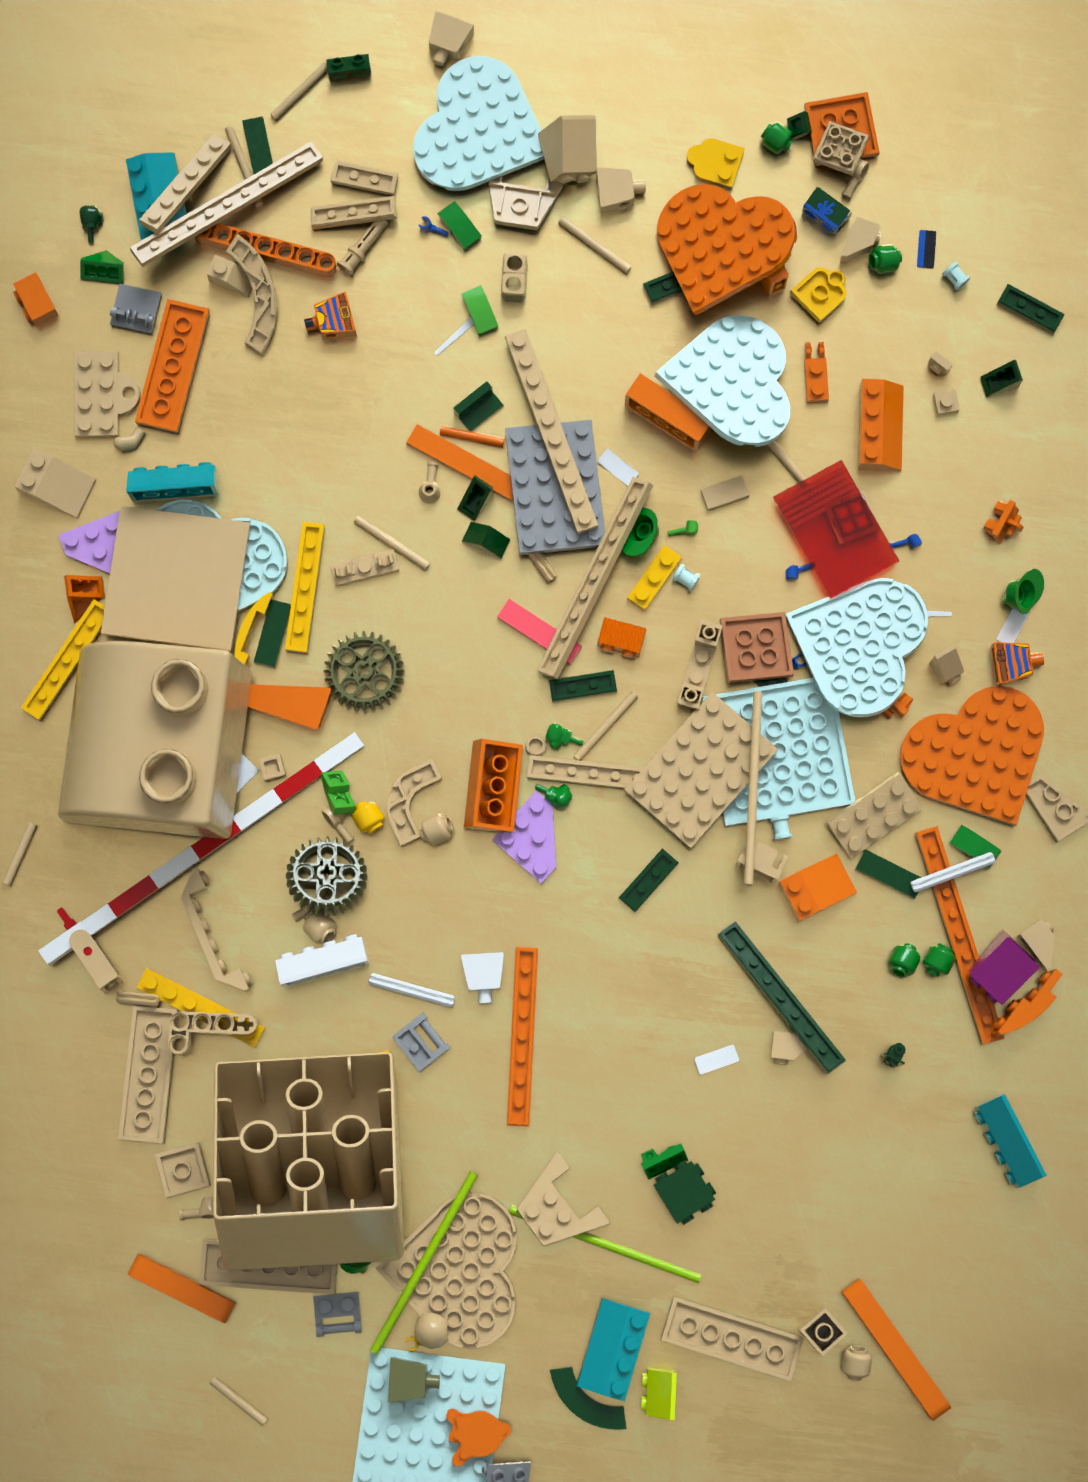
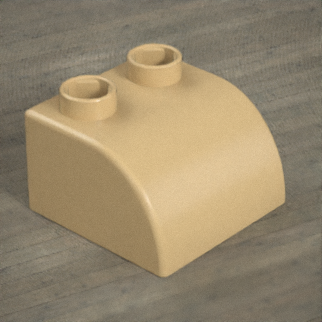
[58,641,252,839]
[213,1052,404,1270]

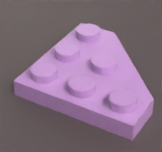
[58,511,119,574]
[492,791,556,884]

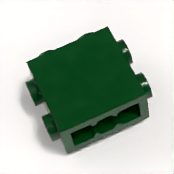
[653,1160,716,1225]

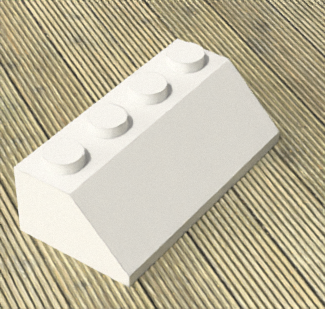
[275,934,369,988]

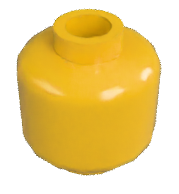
[352,800,385,835]

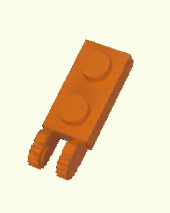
[804,341,829,403]

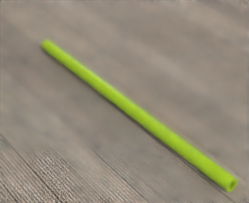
[370,1171,478,1355]
[509,1205,702,1283]

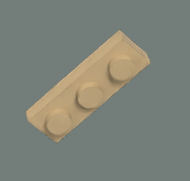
[331,160,398,196]

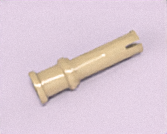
[337,220,388,275]

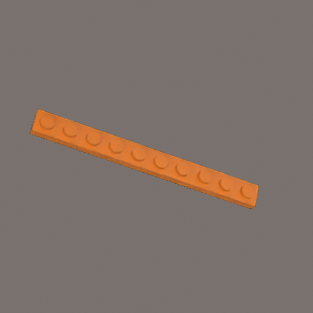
[915,826,1005,1045]

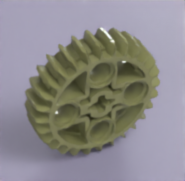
[324,631,405,712]
[286,836,368,917]

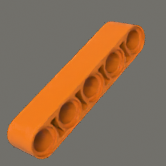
[128,1254,235,1323]

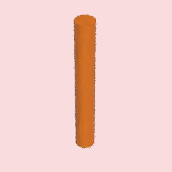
[440,426,505,447]

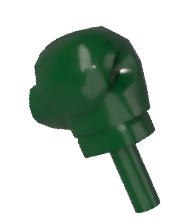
[79,205,103,243]

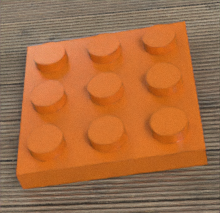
[804,92,880,166]

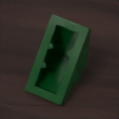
[980,360,1023,397]
[457,476,494,521]
[462,522,510,559]

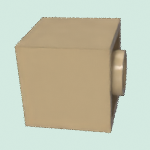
[798,1307,848,1357]

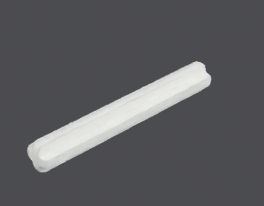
[911,852,995,892]
[369,973,455,1007]

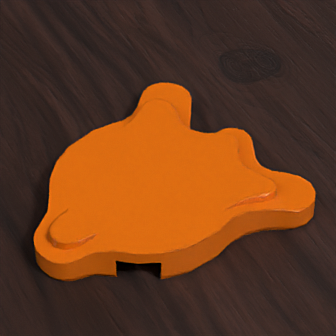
[446,1408,511,1467]

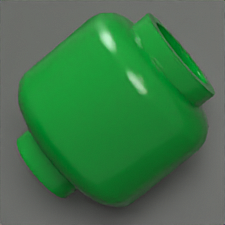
[760,122,793,154]
[868,244,902,274]
[888,943,921,978]
[923,943,956,978]

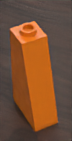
[247,684,333,733]

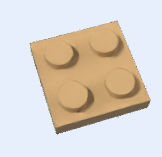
[155,1142,210,1198]

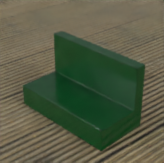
[453,381,504,431]

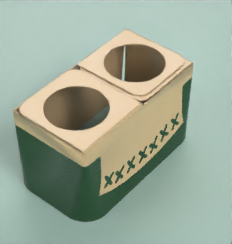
[501,253,528,302]

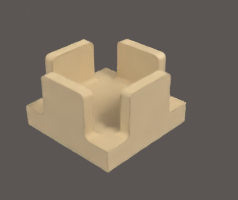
[735,842,788,884]

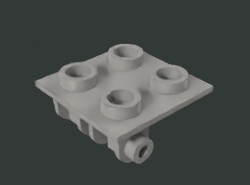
[110,284,161,334]
[482,1461,531,1482]

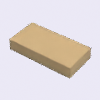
[701,475,749,511]

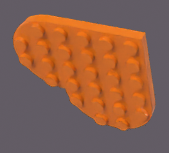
[657,184,797,316]
[900,686,1044,826]

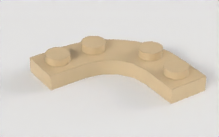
[387,759,442,846]

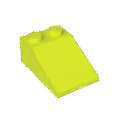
[641,1368,677,1420]

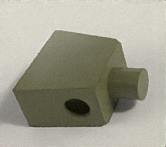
[388,1357,440,1402]

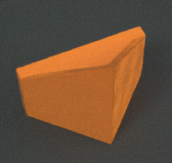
[64,575,105,624]

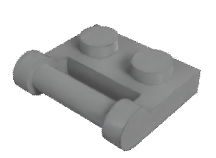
[392,1012,451,1072]
[313,1292,362,1337]

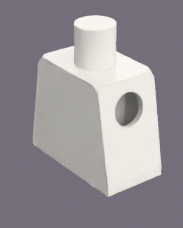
[461,952,504,1004]

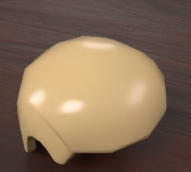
[414,1312,449,1349]

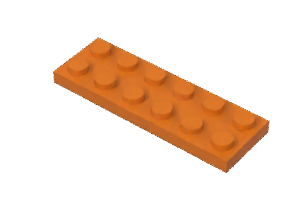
[135,299,210,433]

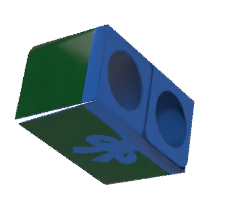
[802,187,852,235]

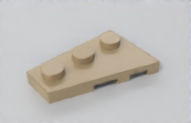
[1026,774,1088,842]

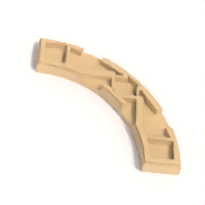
[226,234,277,355]

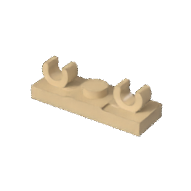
[331,549,399,587]

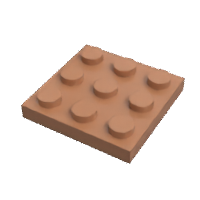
[719,612,794,683]

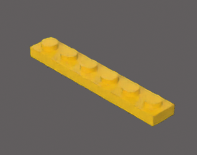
[285,522,325,653]
[21,599,105,721]
[136,968,265,1048]

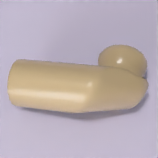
[113,427,145,451]

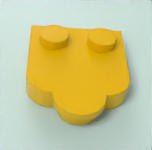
[687,138,745,190]
[790,267,847,323]

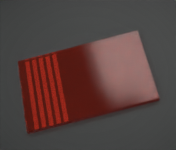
[773,460,899,599]

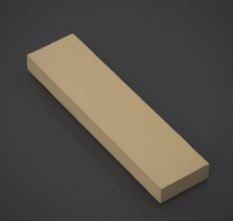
[310,196,397,230]

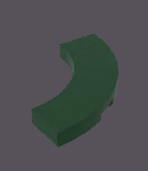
[550,1367,627,1430]

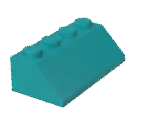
[126,152,186,241]
[126,462,219,502]
[974,1094,1047,1188]
[576,1298,650,1402]

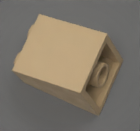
[538,115,597,184]

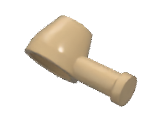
[842,159,870,199]
[419,461,440,503]
[321,806,354,844]
[179,1197,214,1221]

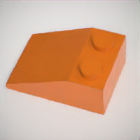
[778,854,857,923]

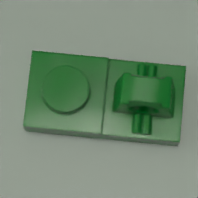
[641,1143,688,1180]

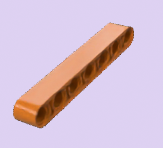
[195,223,337,277]
[841,1278,951,1421]

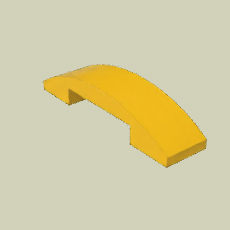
[235,592,274,666]

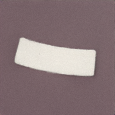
[597,449,639,486]
[695,1045,739,1074]

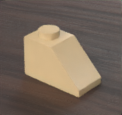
[840,216,882,263]
[206,255,252,297]
[930,645,964,685]
[1017,918,1055,971]
[770,1031,807,1065]

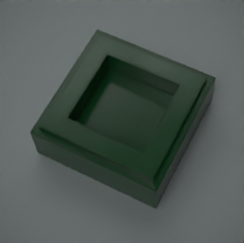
[787,111,812,140]

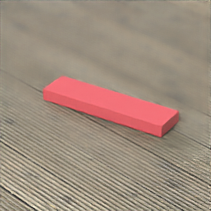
[497,599,582,665]

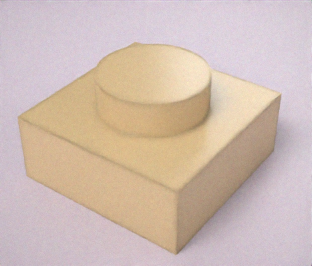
[928,351,953,376]
[933,389,959,416]
[258,753,286,781]

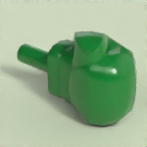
[545,723,584,749]
[535,784,573,809]

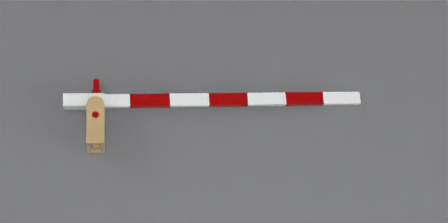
[38,732,365,994]

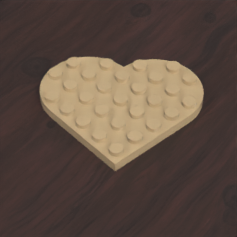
[376,1193,517,1348]

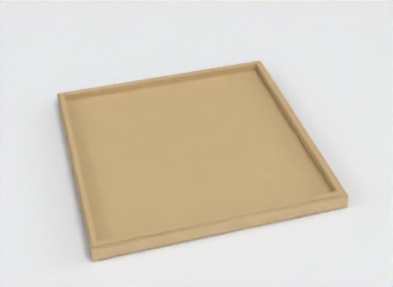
[101,506,251,652]

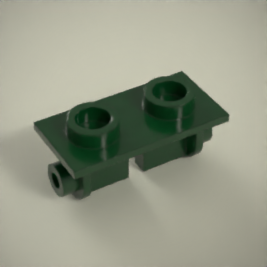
[326,54,371,80]
[880,1043,906,1068]

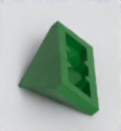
[80,250,124,284]

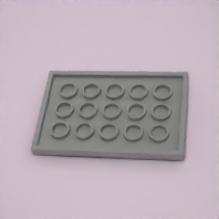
[505,420,605,555]

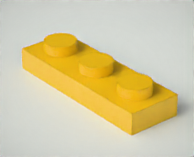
[627,545,682,611]

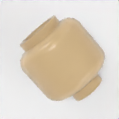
[420,813,454,846]
[303,911,336,943]
[841,1345,872,1381]

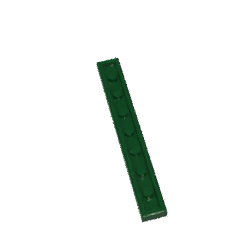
[718,921,846,1075]

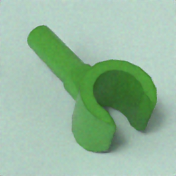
[668,520,698,536]

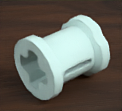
[942,262,970,291]
[672,564,700,592]
[769,815,793,841]

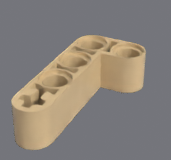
[168,1012,259,1055]

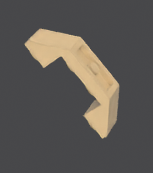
[677,620,722,709]

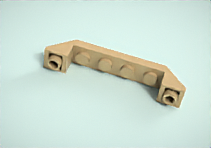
[181,867,252,992]

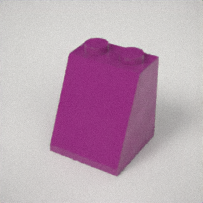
[968,930,1040,1005]

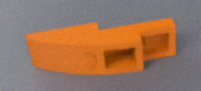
[991,969,1063,1037]

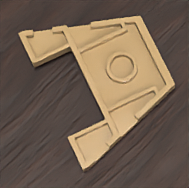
[488,174,565,231]
[517,1152,610,1246]

